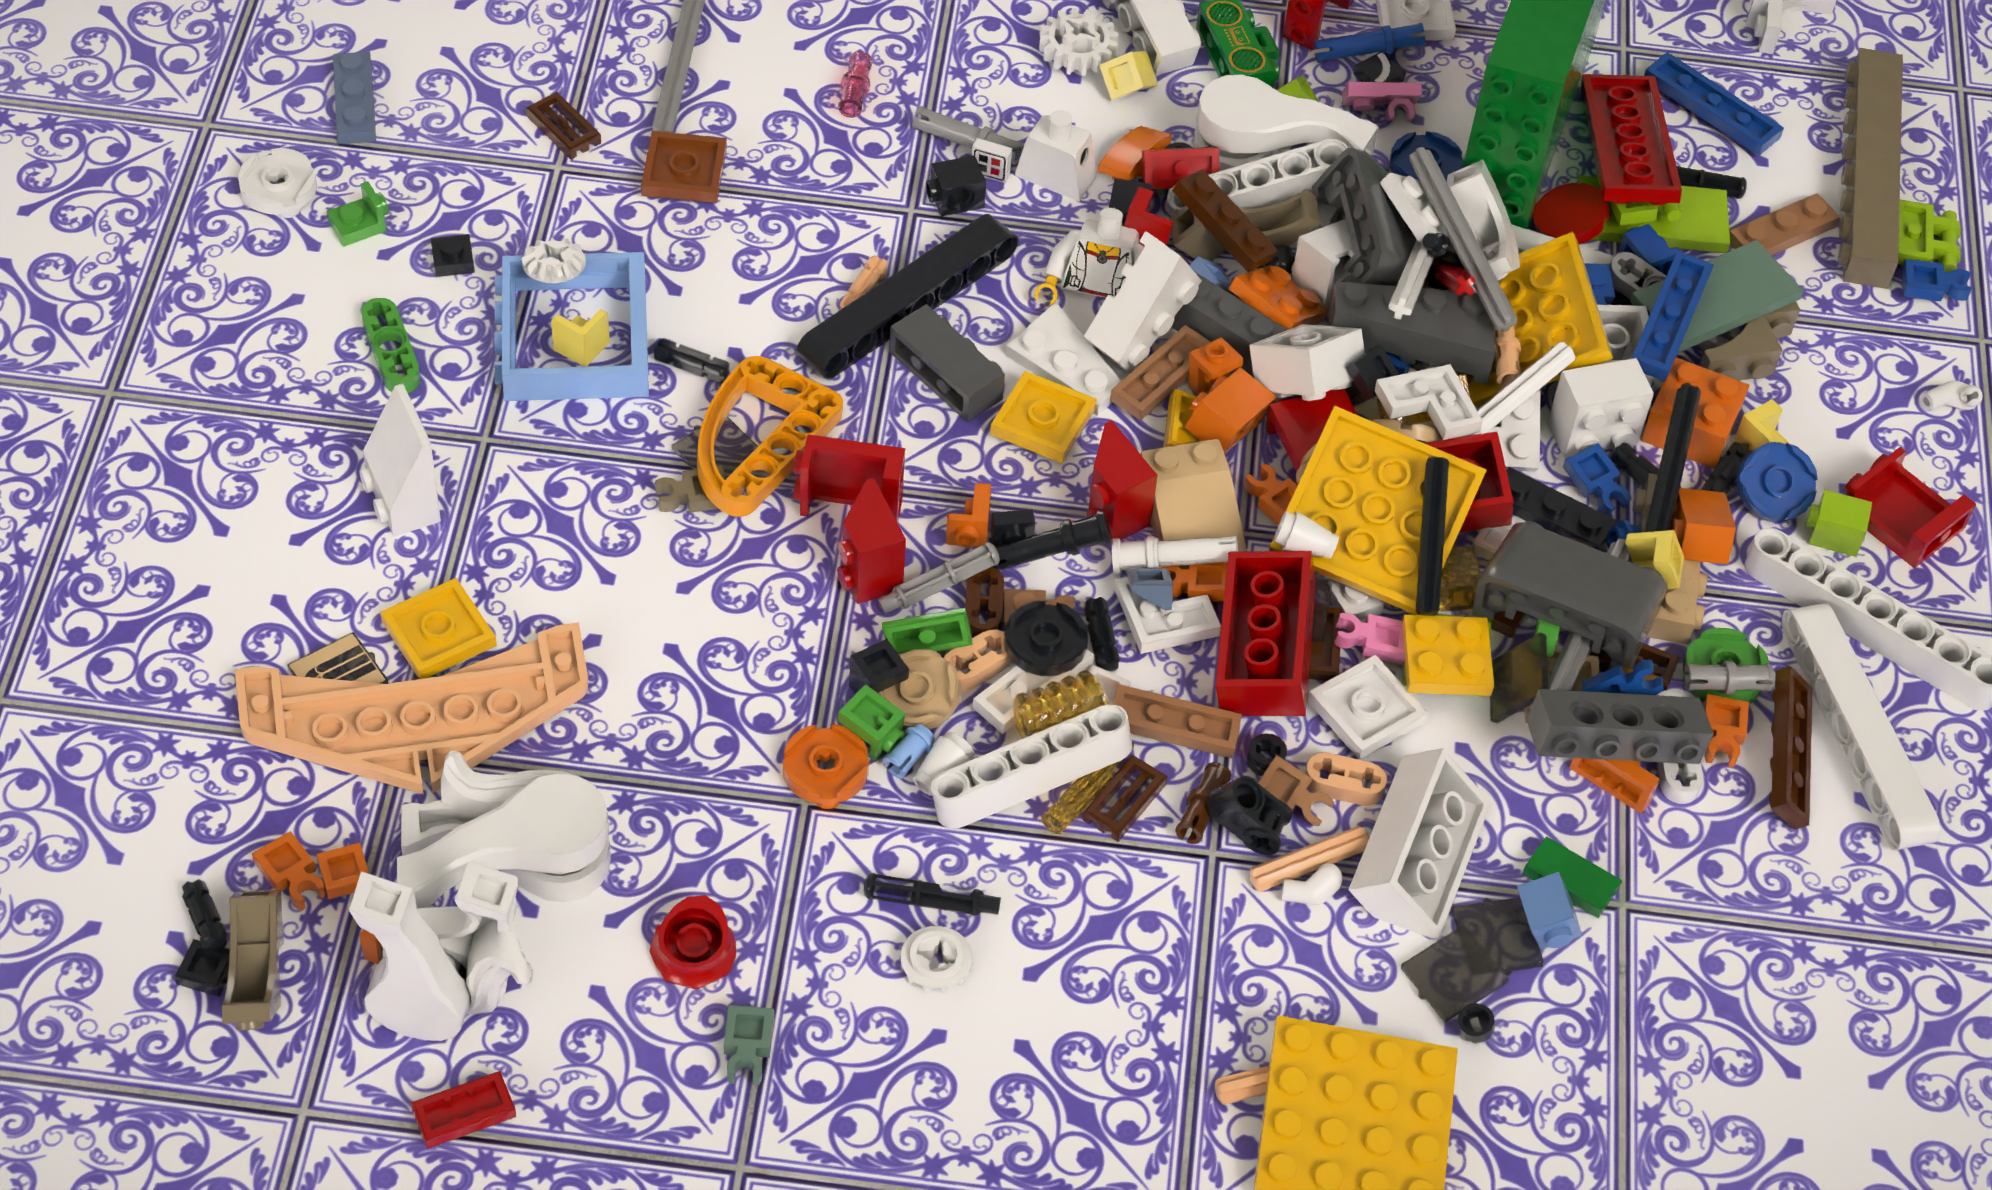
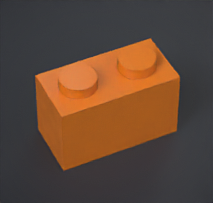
[1184,367,1277,454]
[1670,488,1736,565]

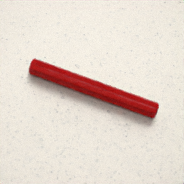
[1430,257,1476,297]

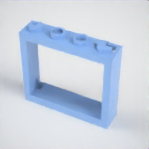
[494,252,649,401]

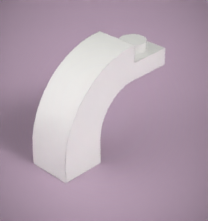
[1746,0,1836,54]
[1447,160,1520,281]

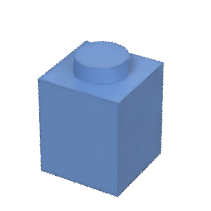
[1517,872,1583,950]

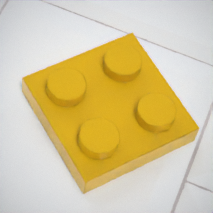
[990,371,1097,464]
[380,578,497,679]
[1402,615,1494,696]

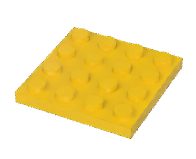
[1435,232,1613,407]
[1269,406,1486,615]
[1253,1015,1458,1190]

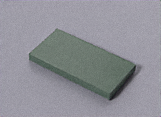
[1630,240,1804,353]

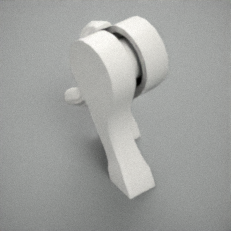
[1193,75,1379,232]
[397,750,611,909]
[349,861,534,1041]

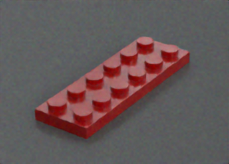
[1580,74,1682,205]

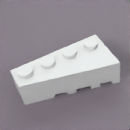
[1102,0,1201,76]

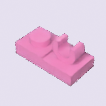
[1342,82,1422,122]

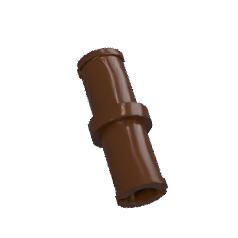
[1175,762,1232,844]

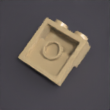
[1630,559,1708,645]

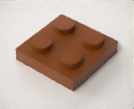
[641,131,727,203]

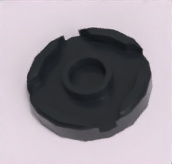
[1004,601,1088,676]

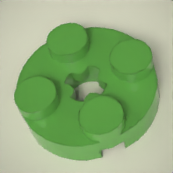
[1683,628,1769,704]

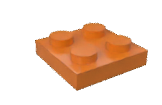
[1228,265,1329,330]

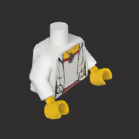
[1034,208,1145,306]

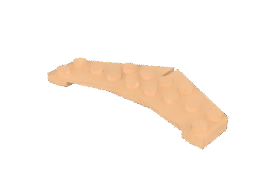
[235,622,589,795]

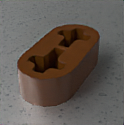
[965,567,1004,638]

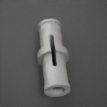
[1683,661,1774,694]

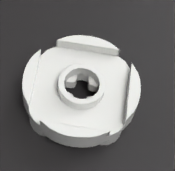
[238,148,317,218]

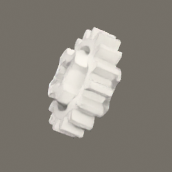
[1039,8,1119,76]

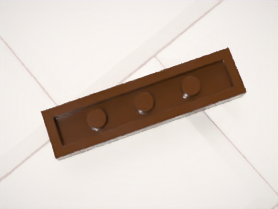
[1769,666,1813,830]

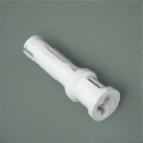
[1112,536,1238,575]

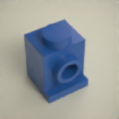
[1618,224,1681,282]

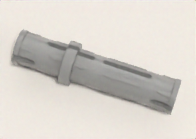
[912,106,1024,165]

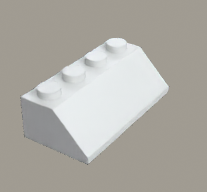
[1348,748,1491,939]

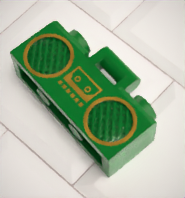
[1196,0,1281,88]

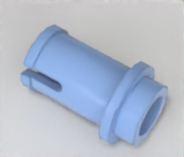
[882,724,935,779]

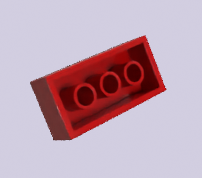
[1215,551,1316,716]

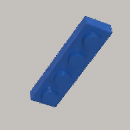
[1644,52,1784,156]
[1631,250,1714,381]

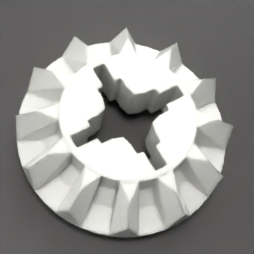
[522,237,586,283]
[900,926,973,993]

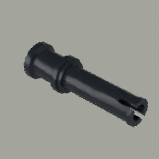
[992,509,1113,571]

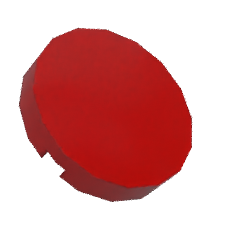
[1533,183,1610,244]

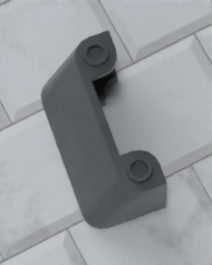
[1312,147,1435,289]
[1472,521,1667,670]

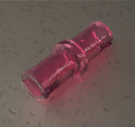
[838,51,873,118]

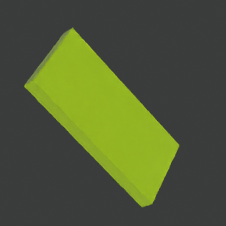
[1576,175,1730,253]

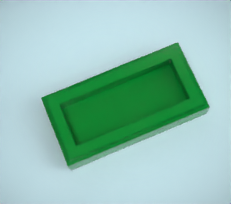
[1522,836,1622,918]

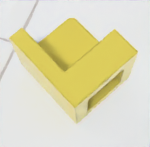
[1099,51,1158,100]
[551,309,610,367]
[1734,399,1790,451]
[1625,530,1684,589]

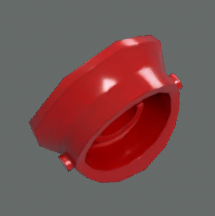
[649,895,736,990]

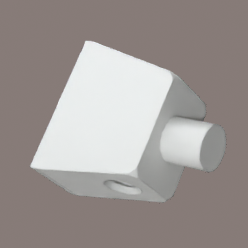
[1015,110,1096,202]

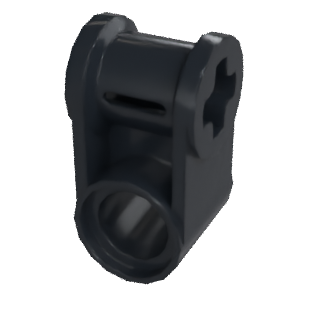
[1207,776,1293,855]

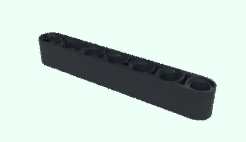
[796,214,1019,379]

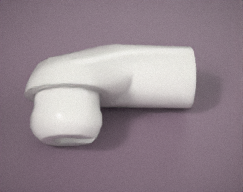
[1920,380,1983,411]
[1281,863,1343,905]

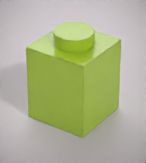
[1805,490,1872,557]

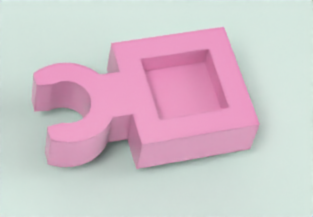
[1334,613,1405,665]

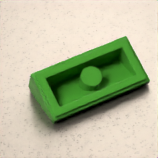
[882,608,973,654]

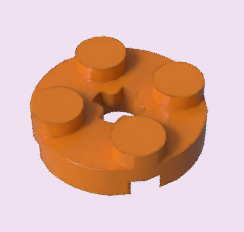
[783,724,869,809]

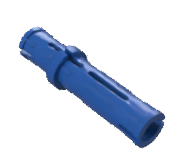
[1314,23,1426,63]

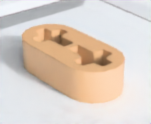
[944,630,1011,692]
[1305,752,1387,806]

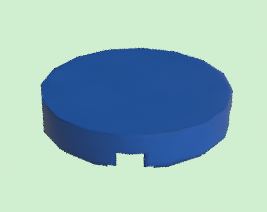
[1389,131,1464,182]
[1737,442,1818,522]

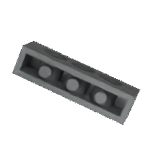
[1526,689,1714,764]

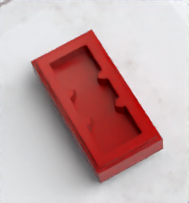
[411,1071,517,1149]

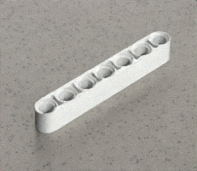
[1745,528,1992,711]
[1782,603,1940,850]

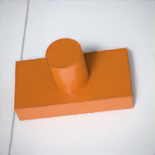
[1569,758,1660,814]

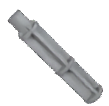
[878,542,1000,614]

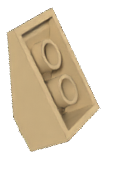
[1141,439,1247,569]

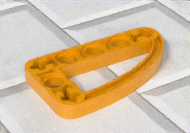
[697,356,843,517]

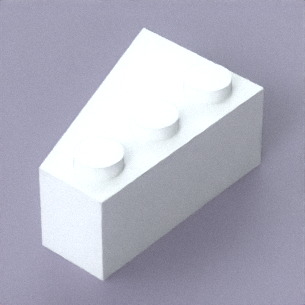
[1291,219,1355,309]
[1084,231,1202,374]

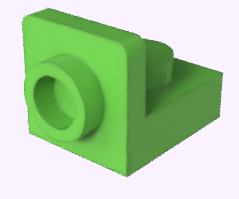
[327,181,389,247]
[837,684,906,762]

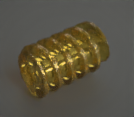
[1013,670,1109,739]

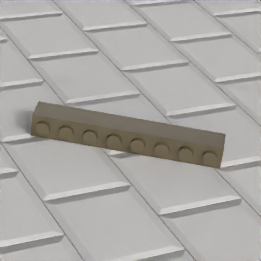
[1837,48,1903,289]

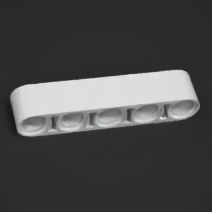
[1167,139,1348,216]
[931,704,1132,828]

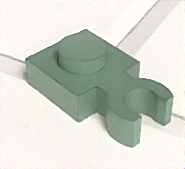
[724,1005,774,1086]

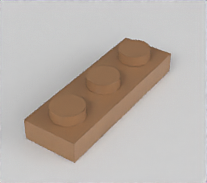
[1729,193,1841,255]
[1110,325,1211,421]
[1112,684,1242,758]

